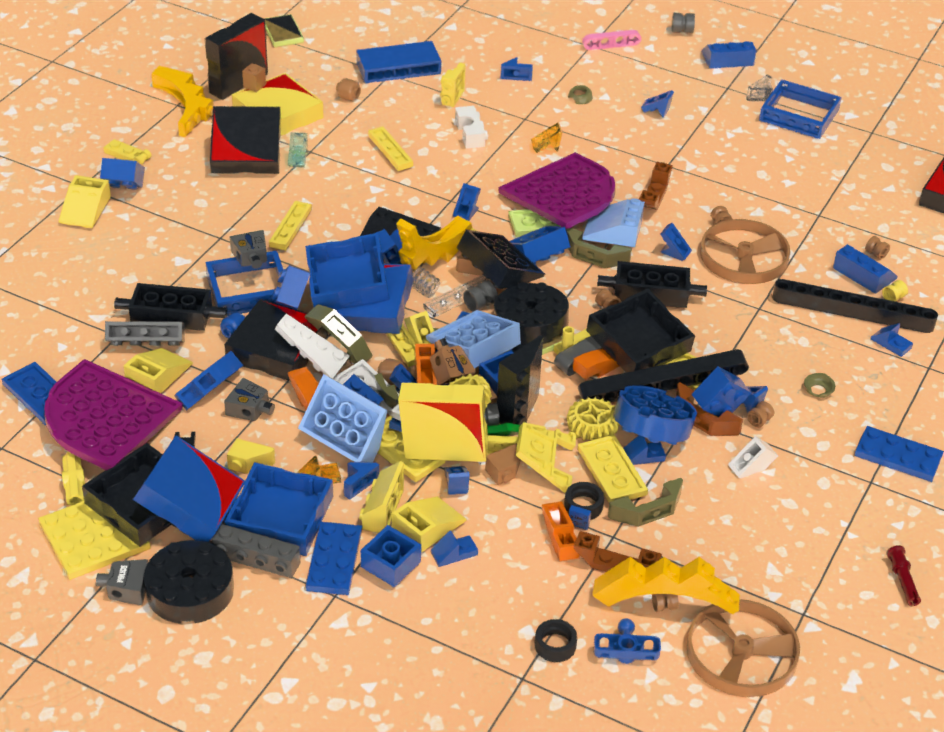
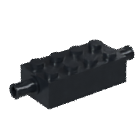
[597,261,707,308]
[114,283,228,331]

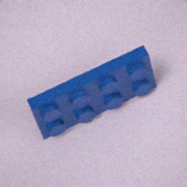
[1,362,56,426]
[854,426,944,482]
[306,521,362,595]

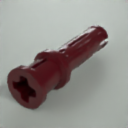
[886,545,921,606]

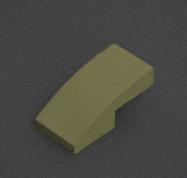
[374,373,399,409]

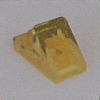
[531,122,562,153]
[297,455,341,484]

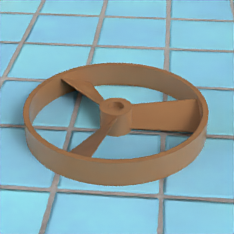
[700,219,790,284]
[687,599,800,697]

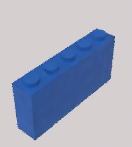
[356,41,441,84]

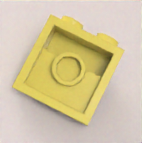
[440,62,466,107]

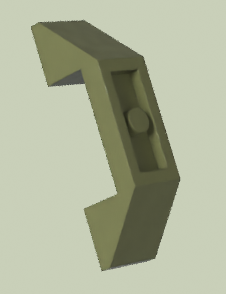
[566,228,632,268]
[305,304,373,364]
[608,478,683,527]

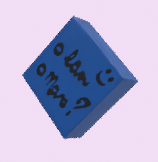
[569,505,591,530]

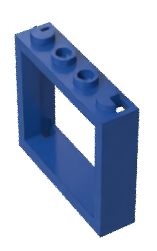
[759,79,842,139]
[205,251,283,316]

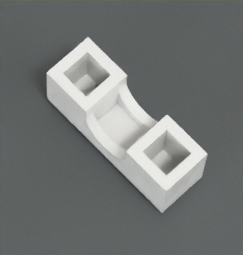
[455,105,488,149]

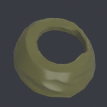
[568,85,593,104]
[804,373,836,398]

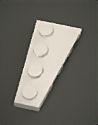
[275,314,350,379]
[334,359,399,416]

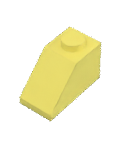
[404,311,436,348]
[227,438,275,474]

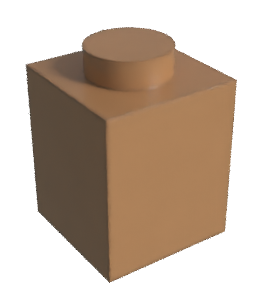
[242,63,266,92]

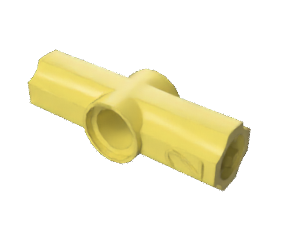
[62,452,85,506]

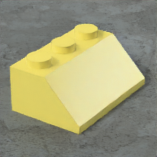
[359,461,404,533]

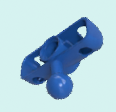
[593,618,661,664]

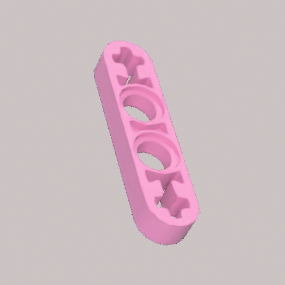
[582,30,641,50]

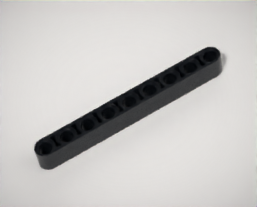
[772,279,938,333]
[578,349,749,403]

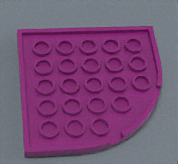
[498,152,615,229]
[45,359,183,470]

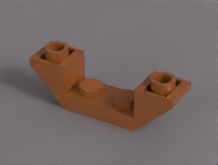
[639,162,673,210]
[675,382,743,436]
[574,531,662,572]

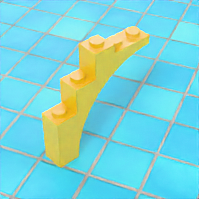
[151,65,213,137]
[396,215,473,270]
[592,557,740,615]

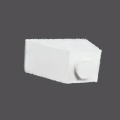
[728,436,778,479]

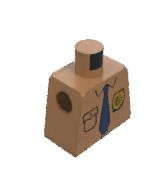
[430,338,476,385]

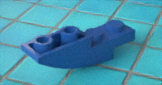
[174,351,244,411]

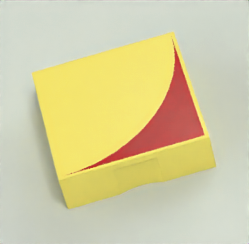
[232,73,323,136]
[398,383,488,462]

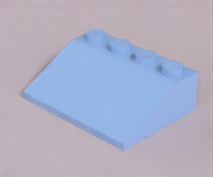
[582,198,645,247]
[426,310,521,369]
[298,374,387,463]

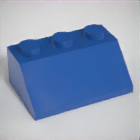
[701,41,757,69]
[510,226,570,264]
[833,244,898,294]

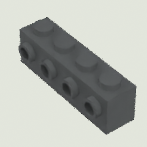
[105,321,185,346]
[212,524,300,578]

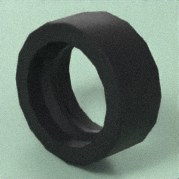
[564,482,604,520]
[535,619,577,662]

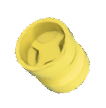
[882,280,908,302]

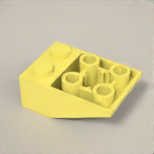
[59,175,111,228]
[124,348,193,393]
[392,496,466,553]

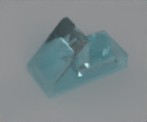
[288,132,308,167]

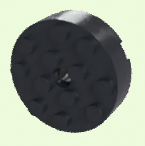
[494,282,569,345]
[144,540,234,624]

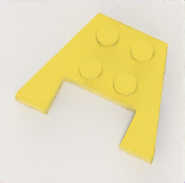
[516,422,576,493]

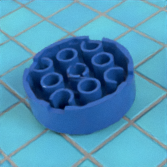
[613,386,697,445]

